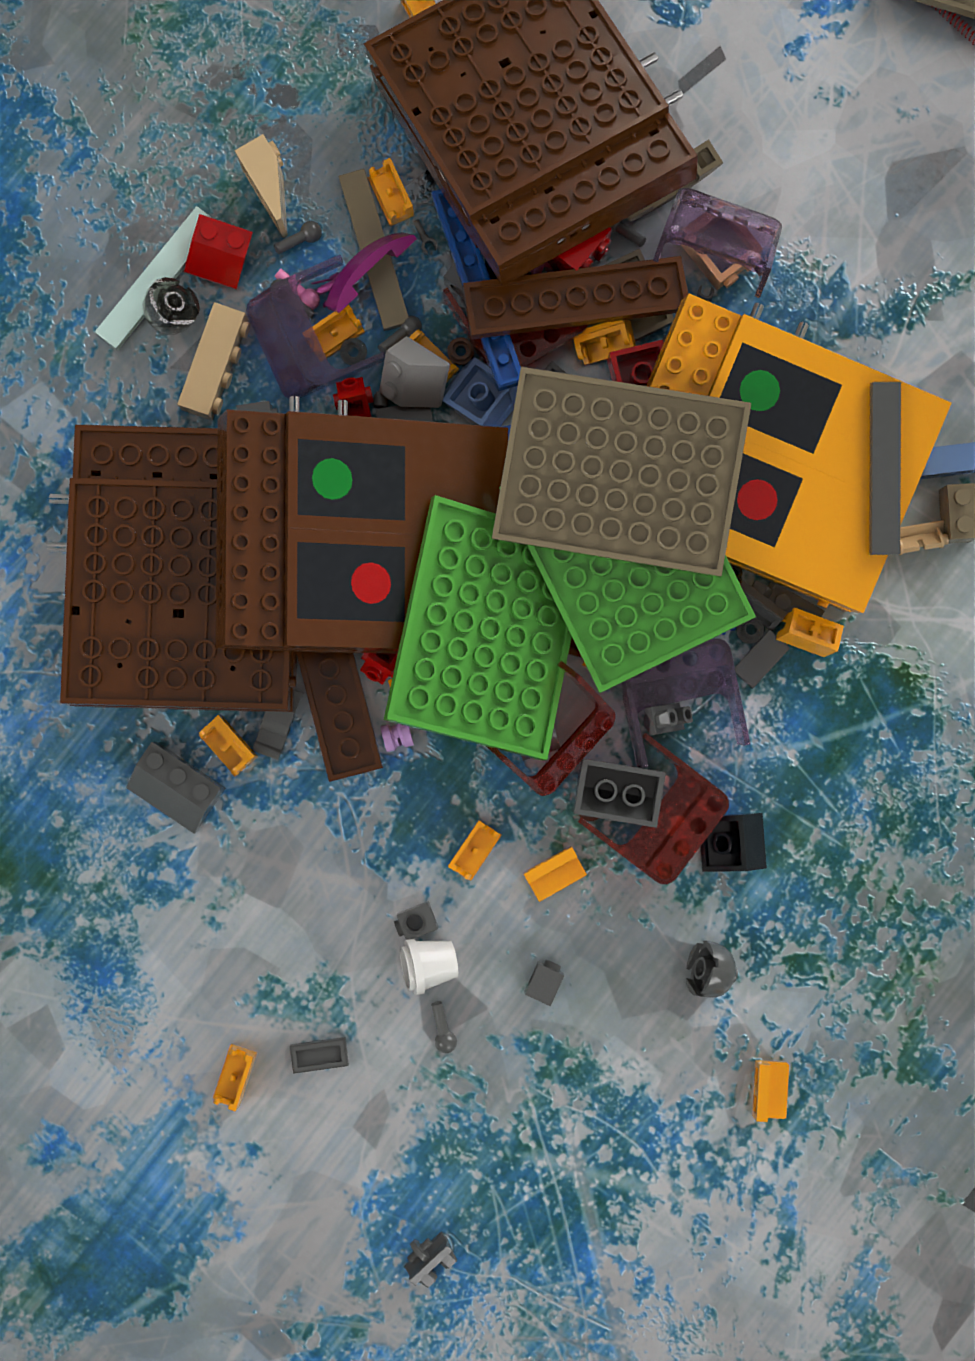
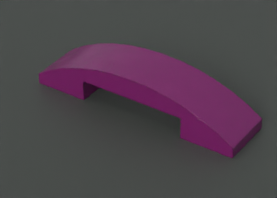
[325,232,417,313]

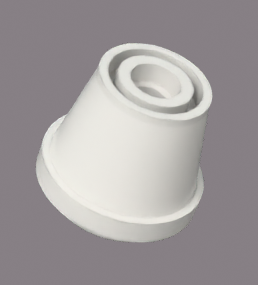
[400,939,458,995]

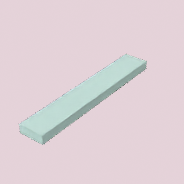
[95,206,211,350]

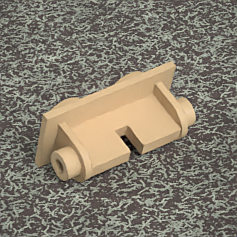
[900,520,949,555]

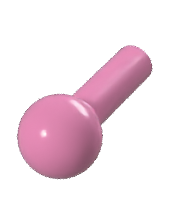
[274,268,320,310]

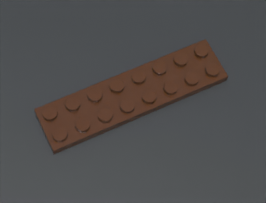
[463,256,688,339]

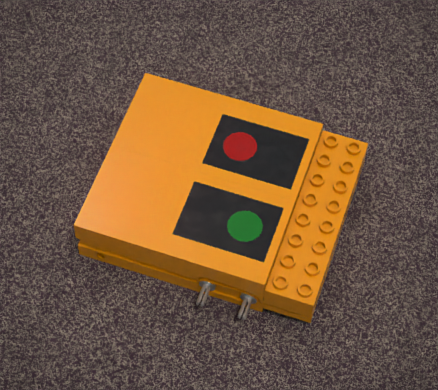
[646,293,952,613]

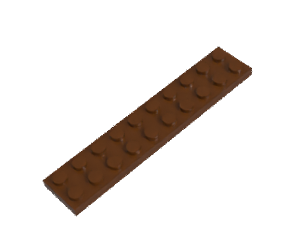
[296,651,383,782]

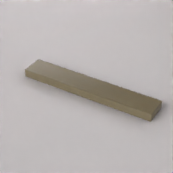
[339,168,409,331]

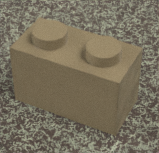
[939,483,975,544]

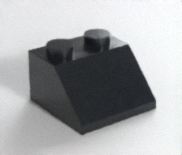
[698,813,767,872]

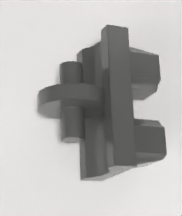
[643,702,693,736]
[404,1232,457,1288]

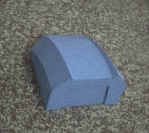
[442,358,517,427]

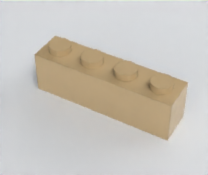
[177,302,250,421]

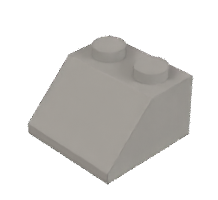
[379,336,450,408]

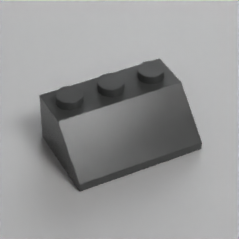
[126,742,226,834]
[574,758,666,828]

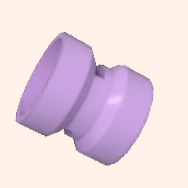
[380,723,414,752]

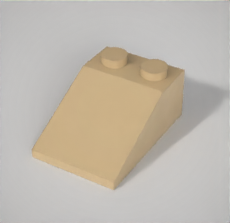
[234,134,288,238]

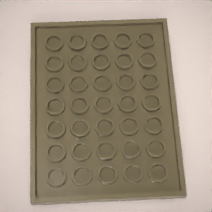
[492,367,752,577]

